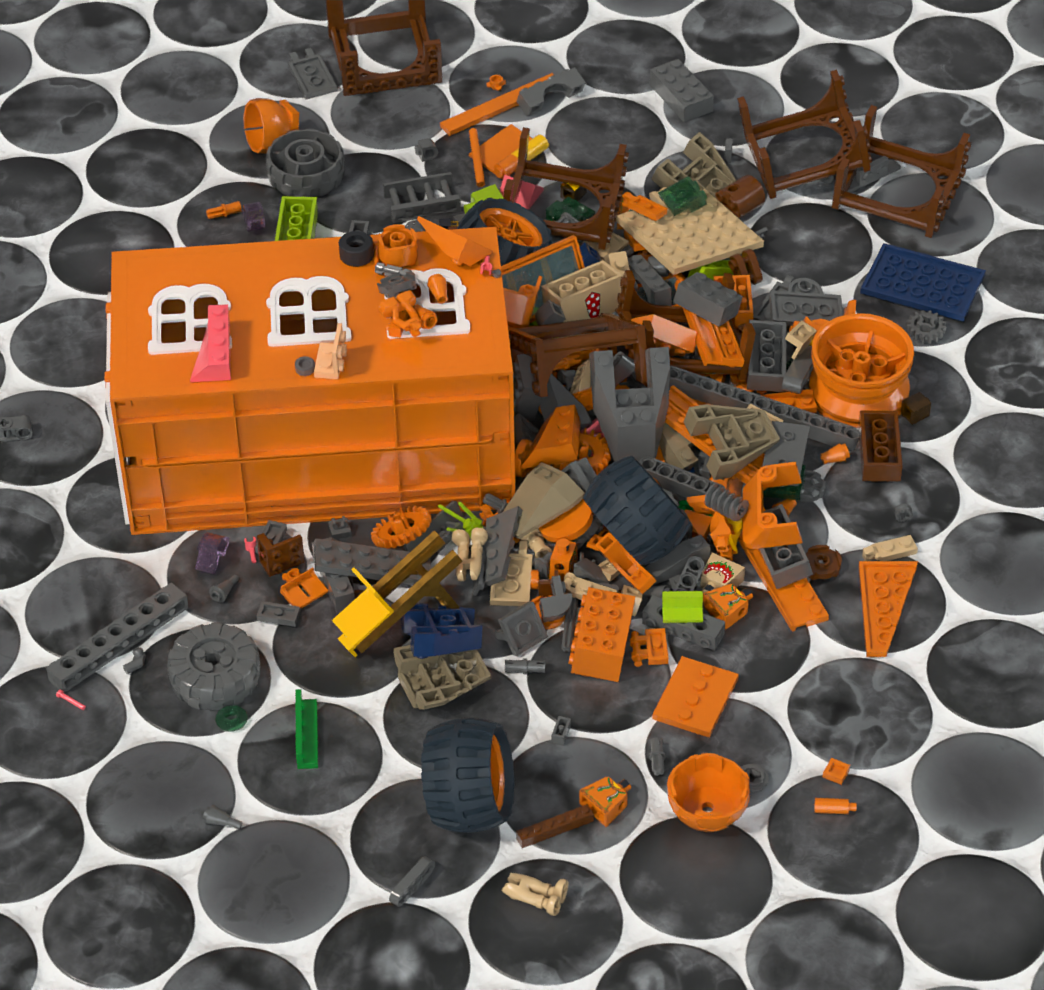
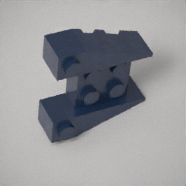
[401,603,483,659]

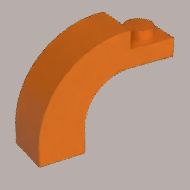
[595,532,657,594]

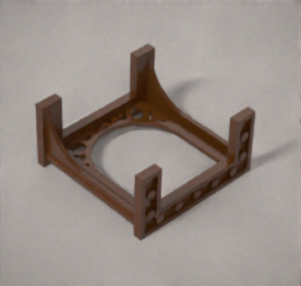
[326,0,442,96]
[737,69,872,199]
[832,105,972,238]
[503,127,629,250]
[615,270,756,380]
[508,313,647,397]

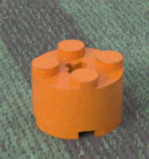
[378,224,418,267]

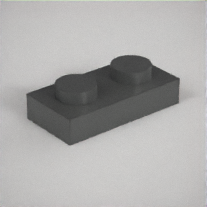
[255,520,287,553]
[257,601,301,627]

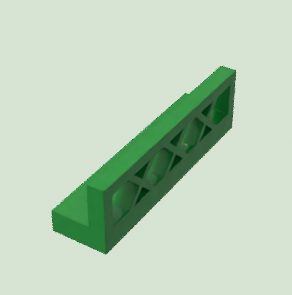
[295,689,318,769]

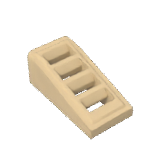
[570,360,591,394]

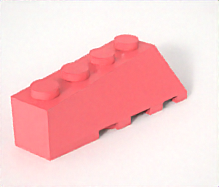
[190,304,231,382]

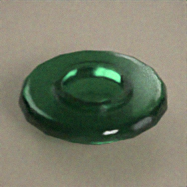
[215,706,248,732]

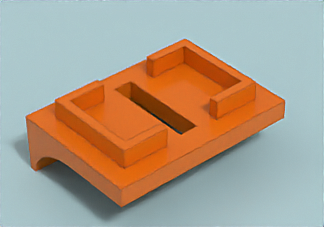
[280,567,328,609]

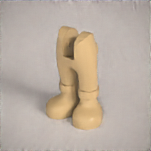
[452,528,488,582]
[502,873,568,916]

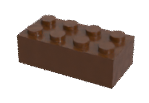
[858,410,902,481]

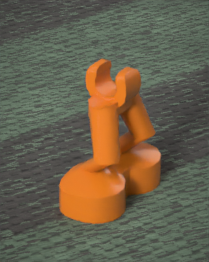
[379,290,422,337]

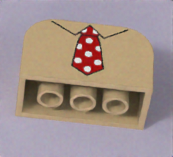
[541,260,623,322]

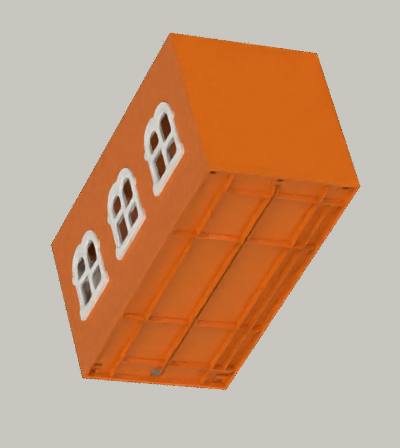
[104,227,515,535]

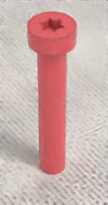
[56,689,86,710]

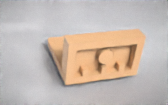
[314,323,347,379]

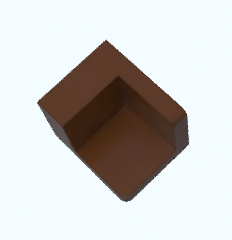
[538,570,558,597]

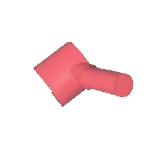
[480,255,492,275]
[244,537,257,563]

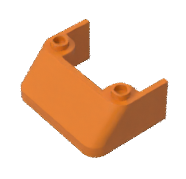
[503,276,542,328]
[743,462,802,549]

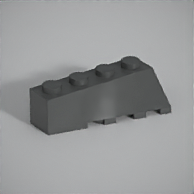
[312,537,355,613]

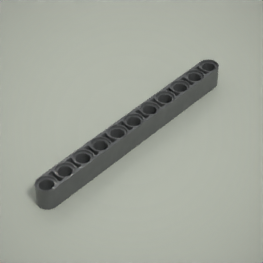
[669,366,860,451]

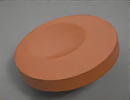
[539,499,593,543]

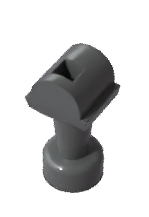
[557,369,576,392]

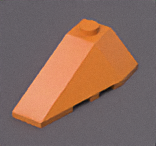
[417,216,492,266]

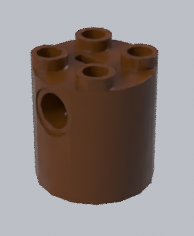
[715,175,765,219]

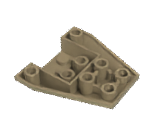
[503,462,585,539]

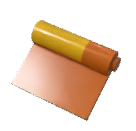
[469,124,549,179]

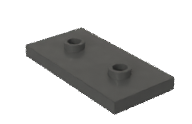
[762,421,810,486]

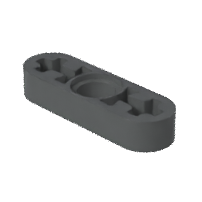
[389,856,435,907]

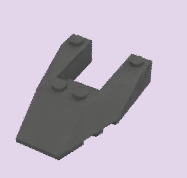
[589,347,670,462]

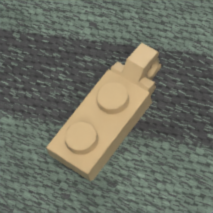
[862,535,918,561]

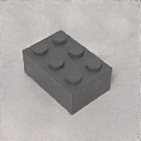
[673,272,743,327]

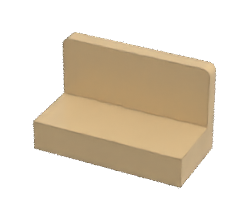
[785,321,817,360]

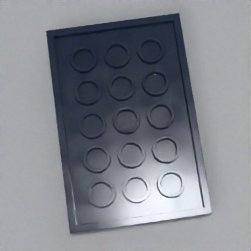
[860,243,986,321]

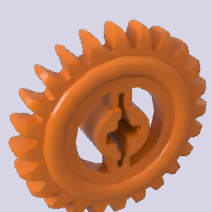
[553,428,611,474]
[371,505,432,549]

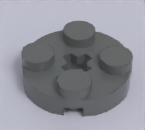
[377,272,417,298]

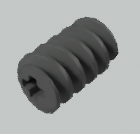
[705,484,749,521]

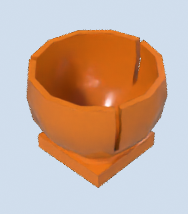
[243,98,299,153]

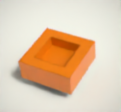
[823,758,850,785]

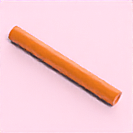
[469,128,485,187]

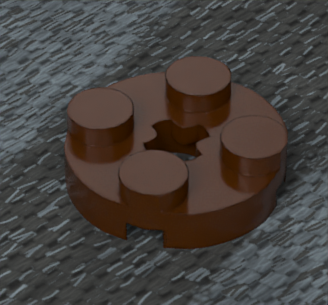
[805,545,842,580]

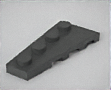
[485,506,523,586]

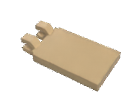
[490,541,533,606]

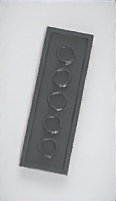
[314,538,431,585]

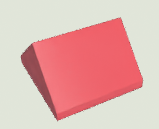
[499,175,544,210]

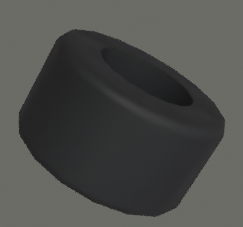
[338,231,374,267]

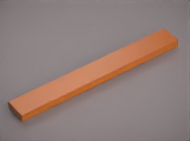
[440,73,554,136]

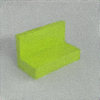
[662,591,703,623]

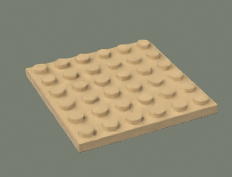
[616,189,764,275]

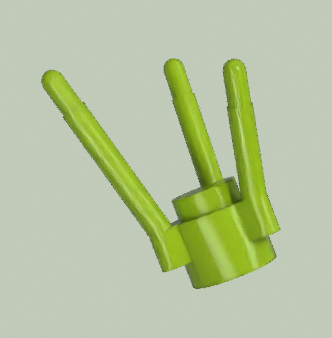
[438,502,483,539]

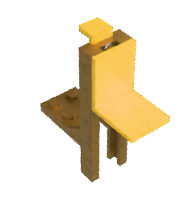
[332,530,463,657]

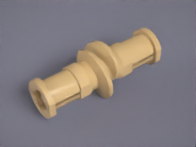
[520,528,552,559]

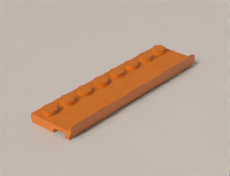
[675,277,744,367]
[665,385,766,491]
[738,507,829,631]

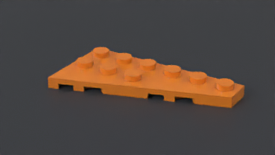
[858,561,918,657]

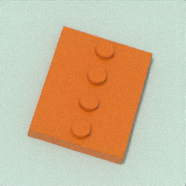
[652,656,739,738]

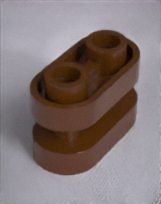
[728,249,763,285]

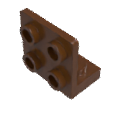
[257,533,305,577]

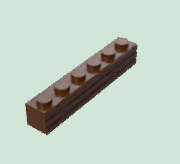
[516,804,594,848]

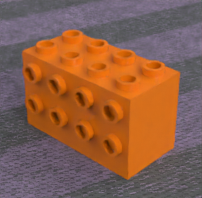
[568,587,636,682]

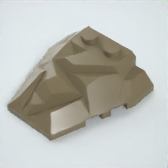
[393,645,491,710]

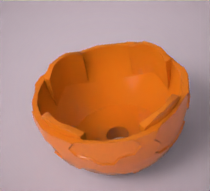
[667,753,750,832]

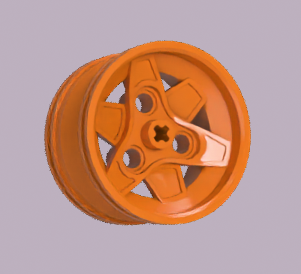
[809,313,914,428]

